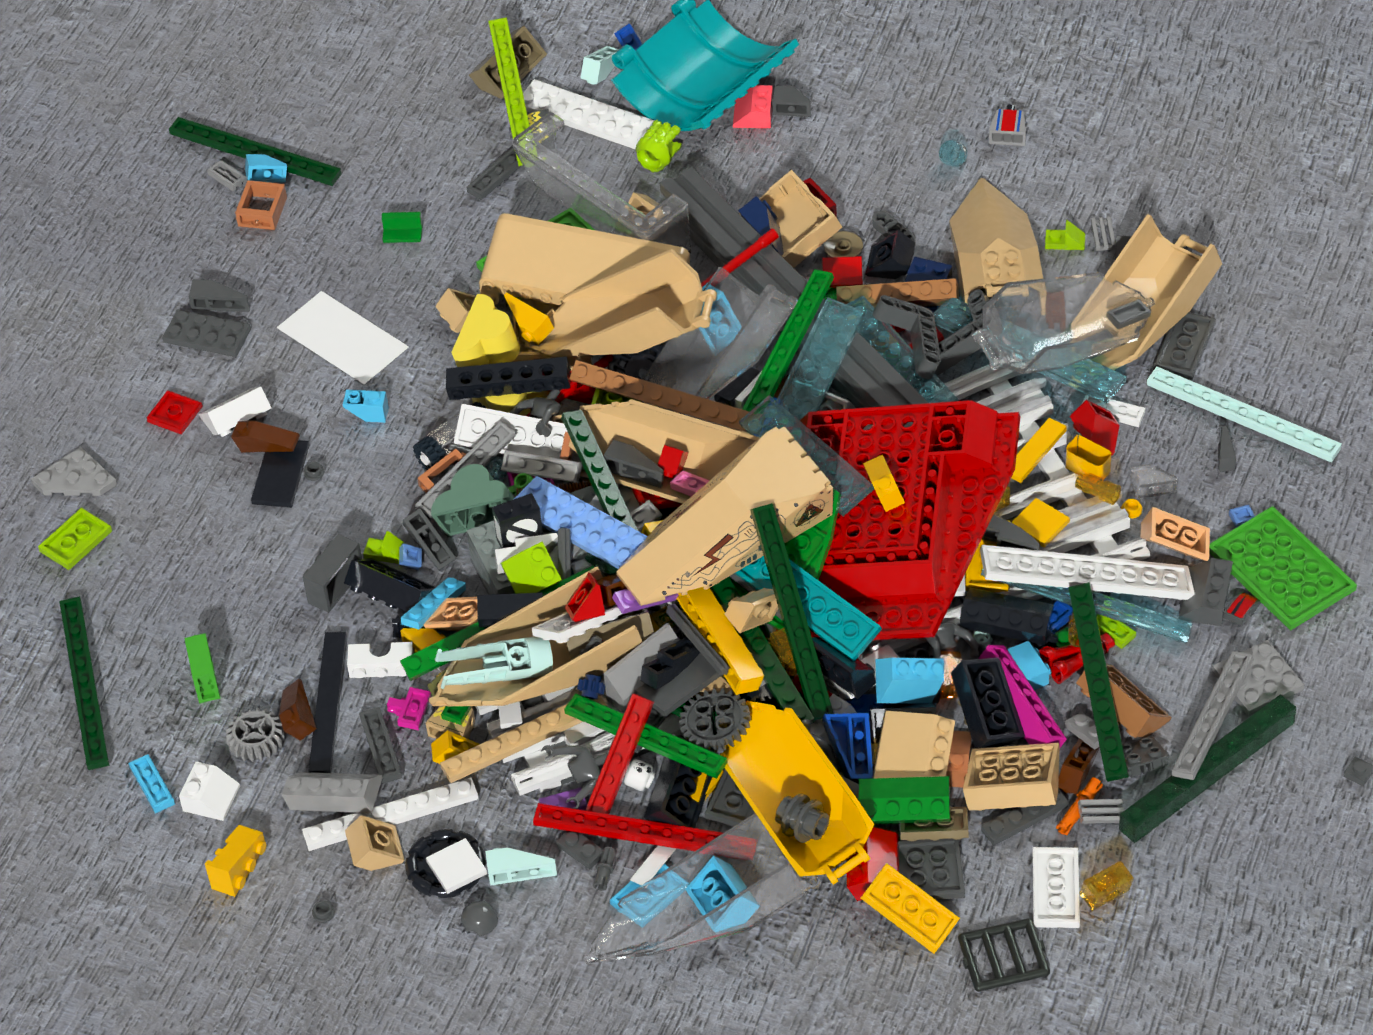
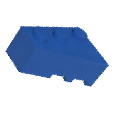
[821,713,873,784]

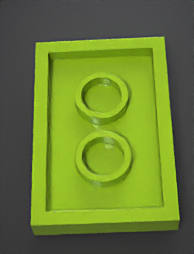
[38,508,112,570]

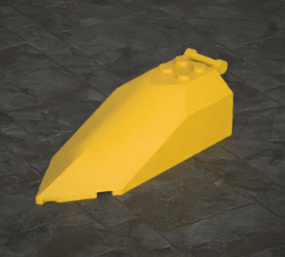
[720,701,874,885]

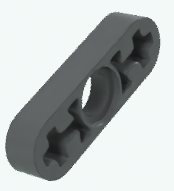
[872,211,916,248]

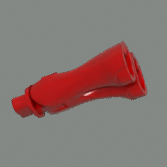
[1039,633,1115,684]

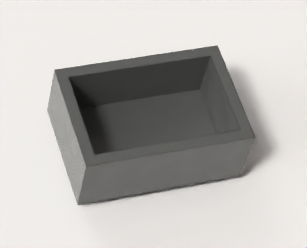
[302,534,362,613]

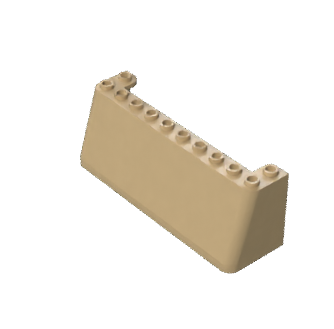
[479,213,690,306]

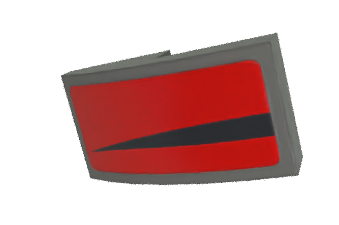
[1223,591,1261,626]

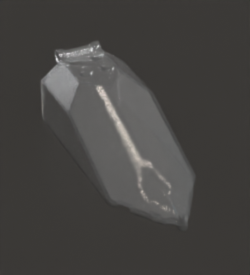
[642,267,798,416]
[972,272,1155,374]
[582,813,821,964]

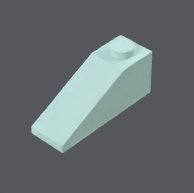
[581,46,619,84]
[485,847,557,886]

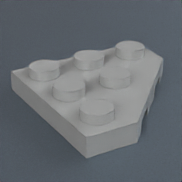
[31,447,117,496]

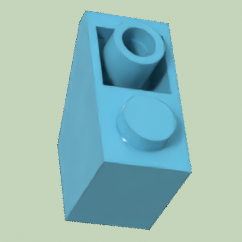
[343,390,389,423]

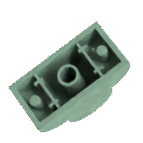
[431,464,515,536]

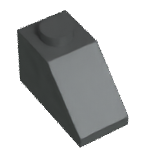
[772,86,811,117]

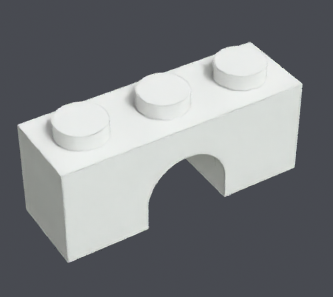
[347,642,414,678]

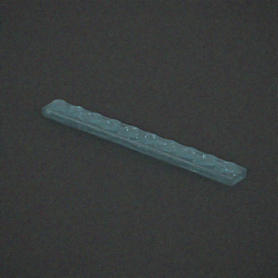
[981,569,1192,643]

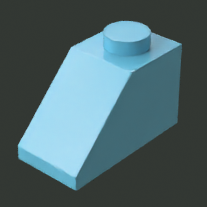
[245,154,287,182]

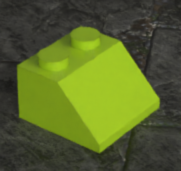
[500,541,562,594]

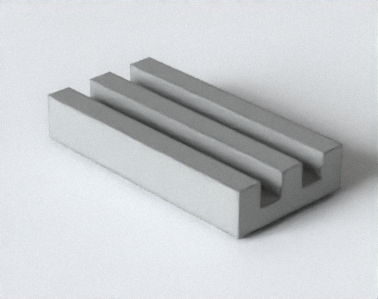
[207,160,247,192]
[1091,216,1116,251]
[1078,799,1126,824]

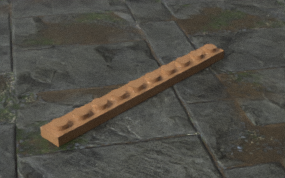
[569,360,766,437]

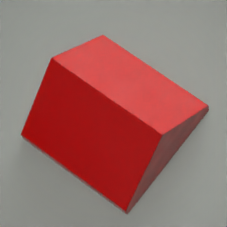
[822,256,863,288]
[565,572,605,622]

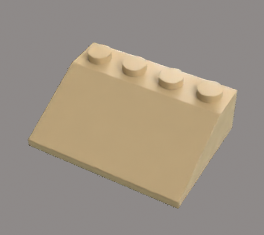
[873,711,955,778]
[963,743,1060,811]

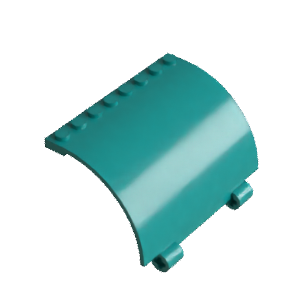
[611,0,800,131]

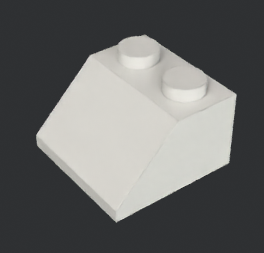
[179,762,240,821]

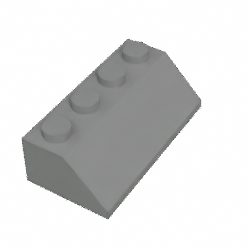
[604,623,679,713]
[282,772,383,813]

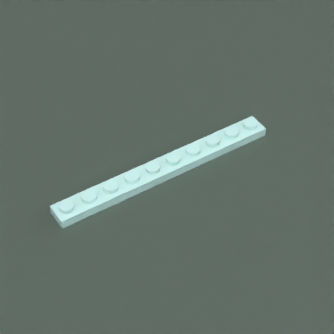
[1147,367,1342,463]

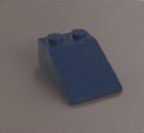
[738,196,784,256]
[905,257,952,320]

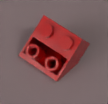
[1070,399,1120,456]

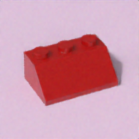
[846,827,899,901]

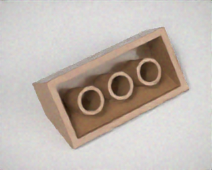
[1076,664,1172,738]

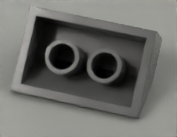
[1179,558,1233,626]

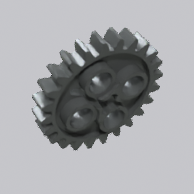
[679,688,751,753]

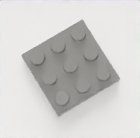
[1212,640,1304,716]

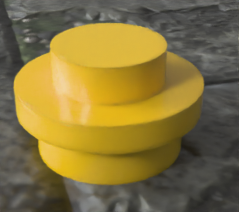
[1121,499,1142,519]

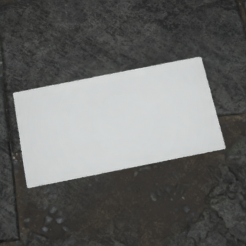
[277,291,409,384]

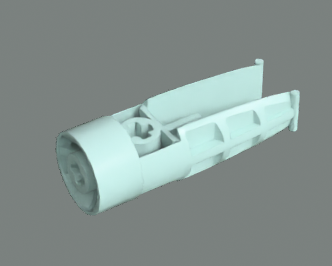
[435,637,553,689]

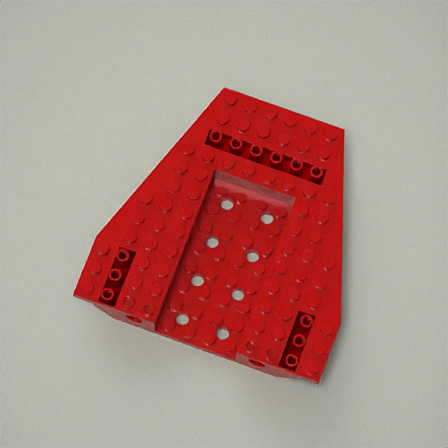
[779,400,1021,640]

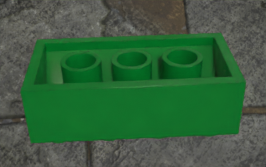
[858,776,951,824]

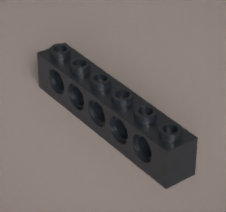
[446,356,570,400]

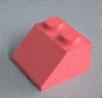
[733,85,773,128]

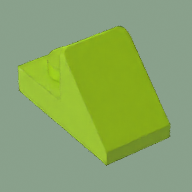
[1045,220,1085,250]
[363,531,406,564]

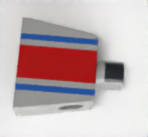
[989,105,1026,146]

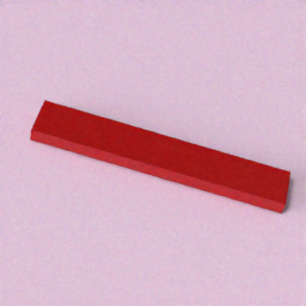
[585,693,654,814]

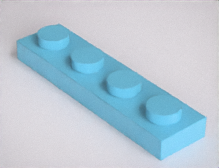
[401,577,466,630]

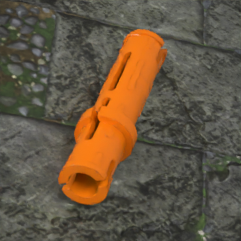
[1056,777,1103,835]

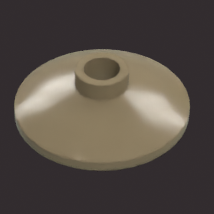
[824,231,863,257]

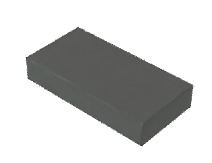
[1106,299,1151,329]

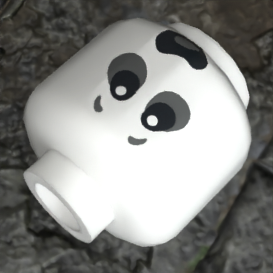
[624,759,656,791]

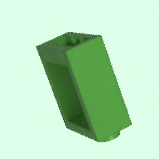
[184,633,220,703]

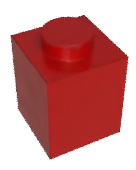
[658,445,689,478]

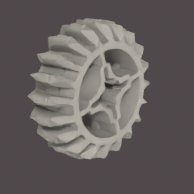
[226,707,285,763]

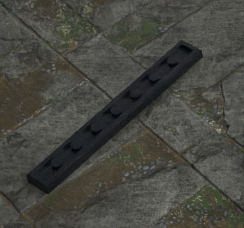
[308,632,347,773]

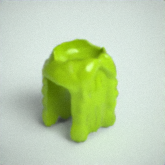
[635,120,682,172]

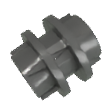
[775,793,830,843]

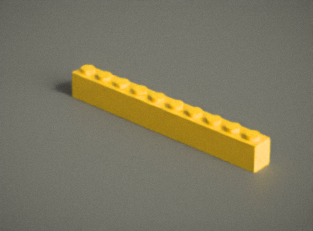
[641,520,764,695]

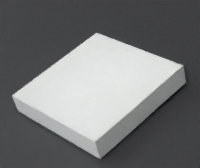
[426,838,487,894]

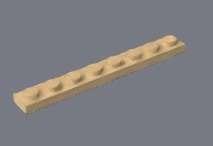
[440,695,607,783]

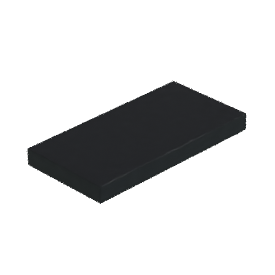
[251,440,310,508]

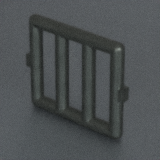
[958,918,1050,992]

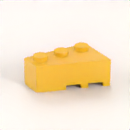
[205,825,266,897]

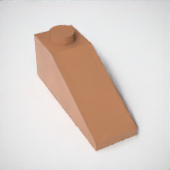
[946,731,972,788]

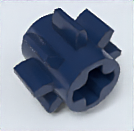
[577,674,605,699]

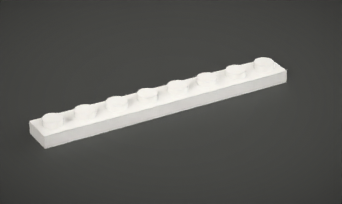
[302,777,478,851]

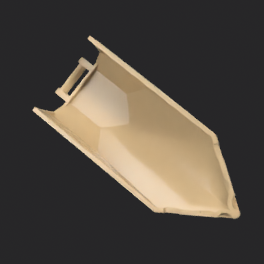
[949,178,1045,322]
[1070,214,1222,389]
[519,249,717,357]
[429,567,642,706]

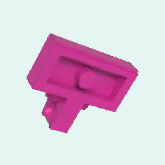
[387,687,431,730]

